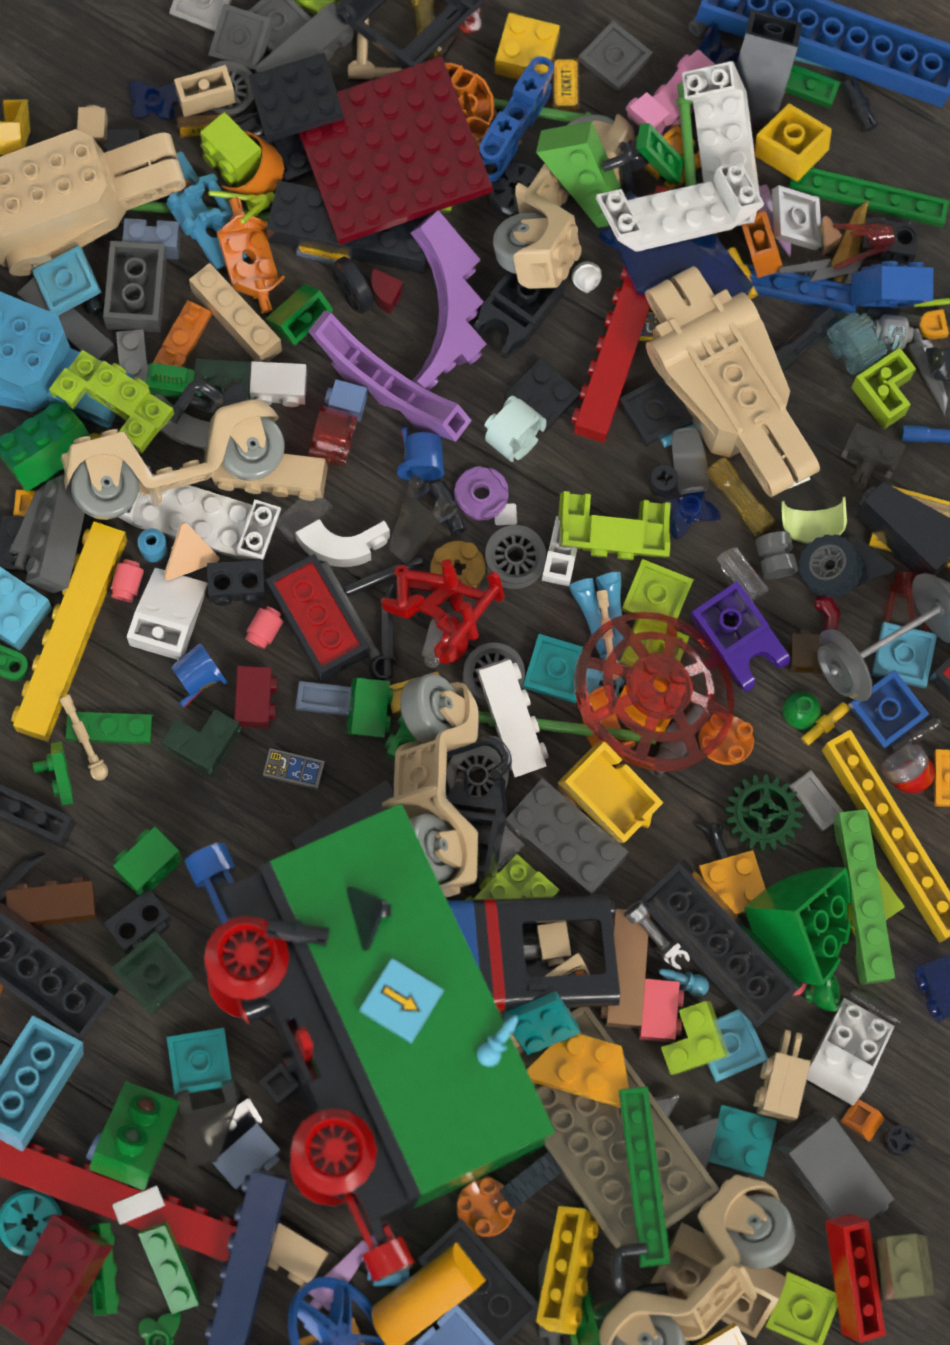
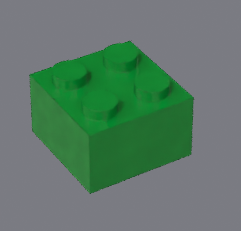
[113,827,183,897]

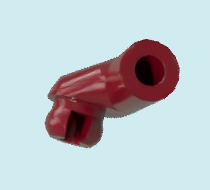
[814,596,840,631]

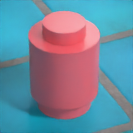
[110,560,144,602]
[245,606,283,649]

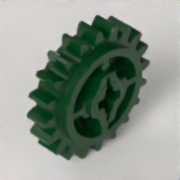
[724,774,803,853]

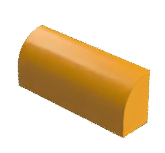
[372,1242,486,1345]

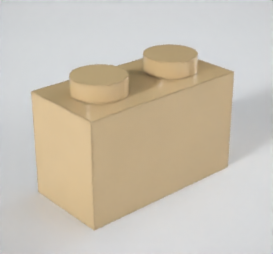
[174,65,235,117]
[268,1223,328,1286]

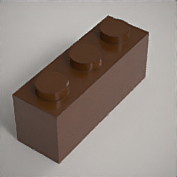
[6,878,98,927]

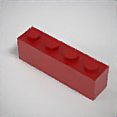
[825,1214,885,1343]

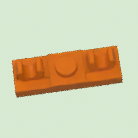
[152,300,212,367]

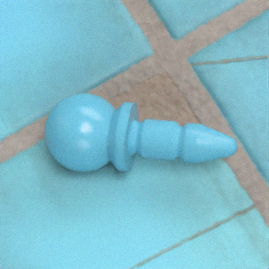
[659,969,709,997]
[477,1015,518,1066]

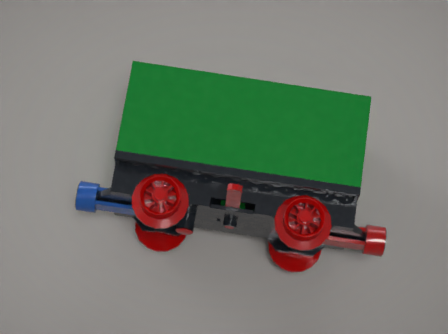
[185,803,555,1282]

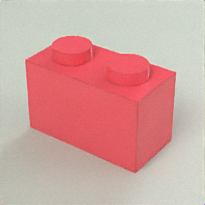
[639,979,684,1043]

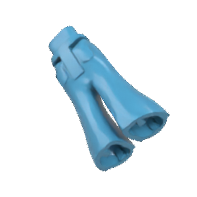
[569,572,628,667]

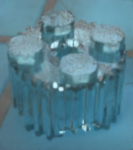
[827,312,887,375]

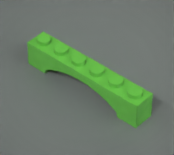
[833,809,895,985]

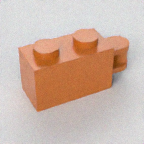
[742,209,783,278]

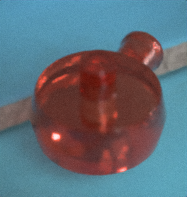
[459,8,481,34]

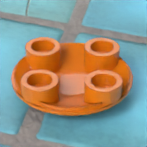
[699,713,754,765]
[456,1178,515,1237]

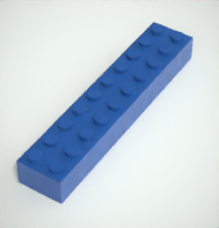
[695,0,950,108]

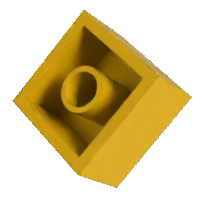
[495,13,560,80]
[755,103,832,182]

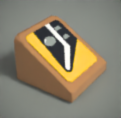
[821,216,842,256]

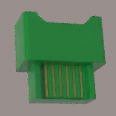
[145,363,195,398]

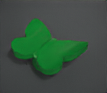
[139,1312,181,1345]

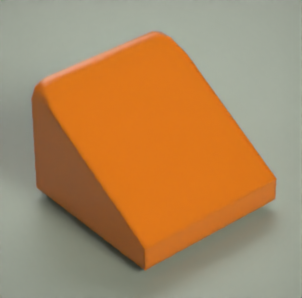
[841,1099,884,1141]

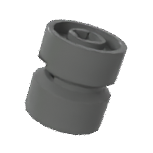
[755,531,798,580]

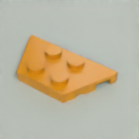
[527,1034,629,1108]

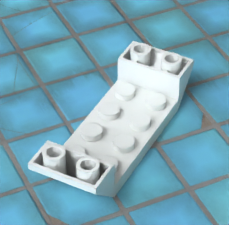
[682,61,760,226]
[596,162,764,252]
[119,465,281,560]

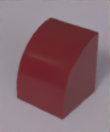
[371,268,403,314]

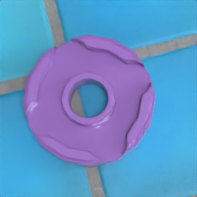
[454,466,509,521]

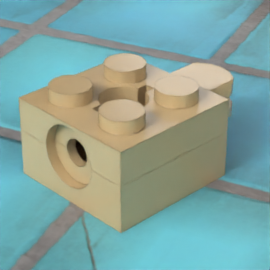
[753,1029,811,1123]

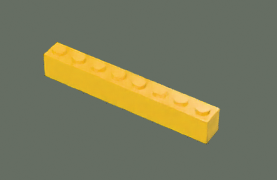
[11,522,127,742]
[822,730,950,943]

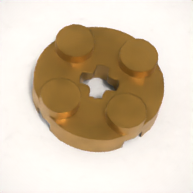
[430,541,486,596]

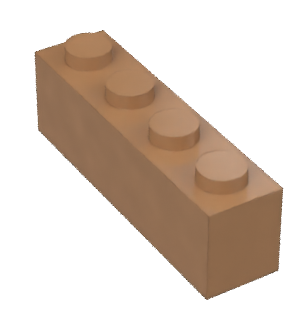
[601,909,650,1029]

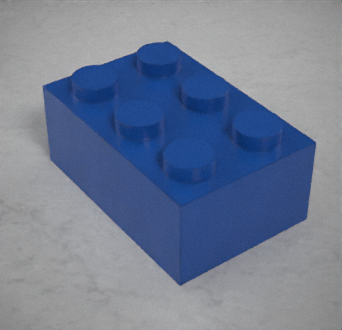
[851,261,934,308]

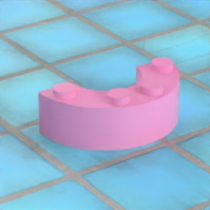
[626,50,715,137]

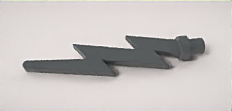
[778,259,863,286]

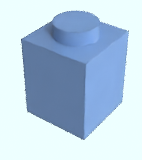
[325,380,367,422]

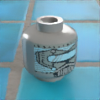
[872,314,913,351]

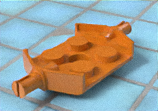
[217,197,285,313]

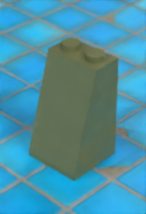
[872,1234,935,1301]

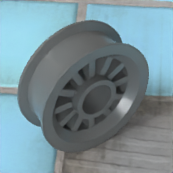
[204,61,256,122]
[485,525,546,589]
[463,643,525,707]
[446,746,509,799]

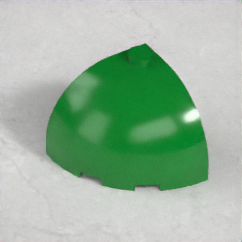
[744,867,852,986]

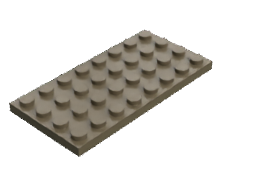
[517,1007,720,1249]

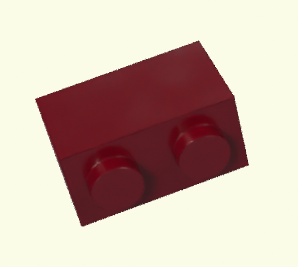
[235,666,277,729]

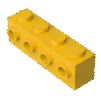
[536,1206,599,1335]

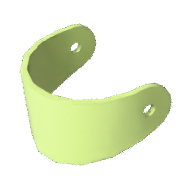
[782,497,847,544]

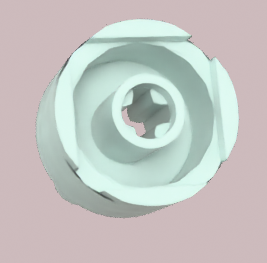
[485,396,546,462]

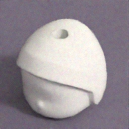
[572,261,601,293]

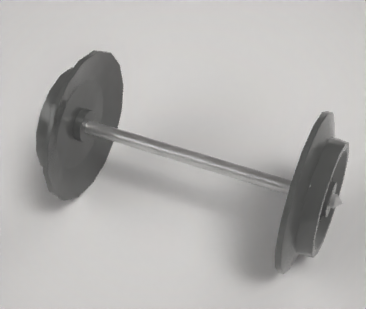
[817,572,950,702]

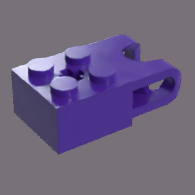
[689,581,790,692]

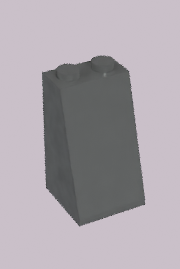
[771,1109,894,1220]

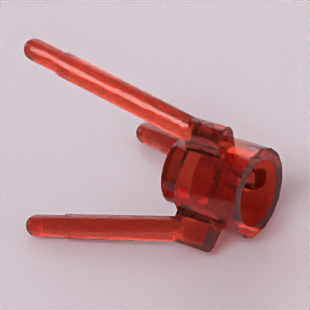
[833,223,894,270]
[884,571,929,632]

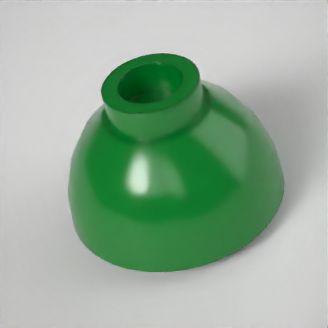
[782,691,821,729]
[805,974,840,1012]

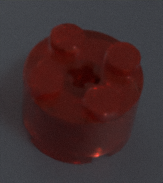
[308,405,358,467]

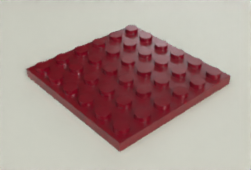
[299,56,493,245]

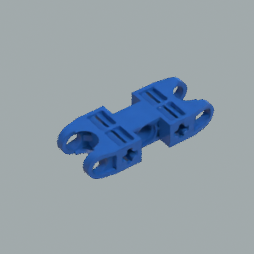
[479,56,554,182]

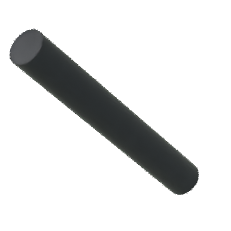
[344,555,424,597]

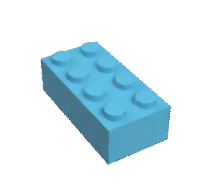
[0,567,52,652]
[0,1015,84,1152]

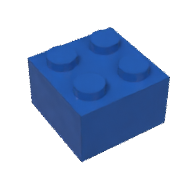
[847,670,929,750]

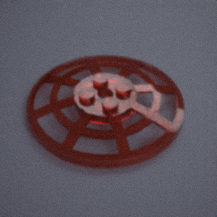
[574,612,735,771]

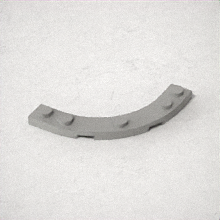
[116,329,210,451]

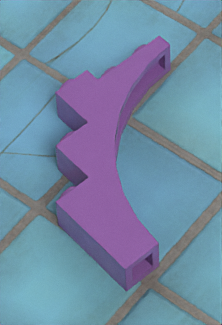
[411,210,486,391]
[308,311,472,442]

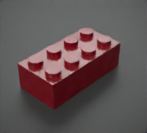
[0,1214,113,1345]

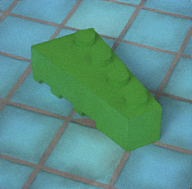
[536,121,622,227]

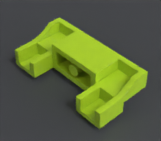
[49,350,174,454]
[558,491,671,560]
[466,854,559,900]

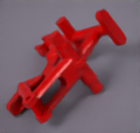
[381,559,505,662]

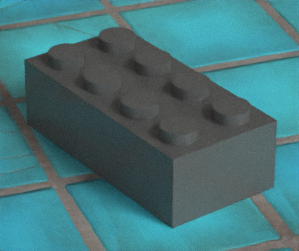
[505,778,629,895]

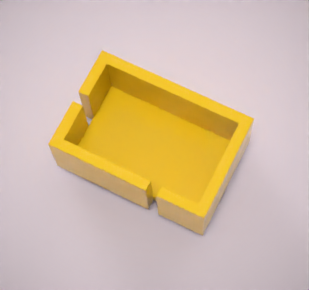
[0,100,30,156]
[558,741,663,843]

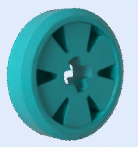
[0,1190,63,1256]

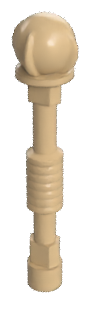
[596,590,623,680]
[59,694,108,781]

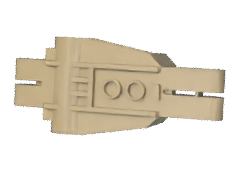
[0,129,186,276]
[645,266,820,497]

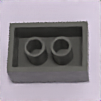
[103,241,167,332]

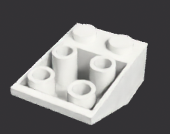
[127,568,208,660]
[807,998,895,1106]

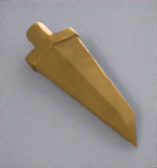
[829,200,869,283]

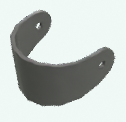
[672,428,709,495]

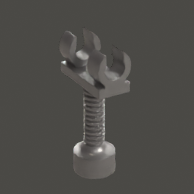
[624,900,689,969]

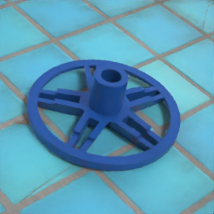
[288,1277,386,1345]

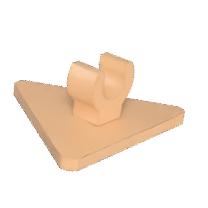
[164,522,219,581]

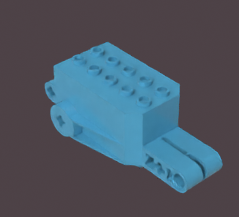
[0,292,134,427]

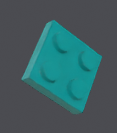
[523,634,592,704]
[503,991,580,1055]
[167,1028,233,1096]
[708,1105,777,1178]

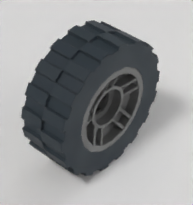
[798,534,863,599]
[499,1151,563,1210]

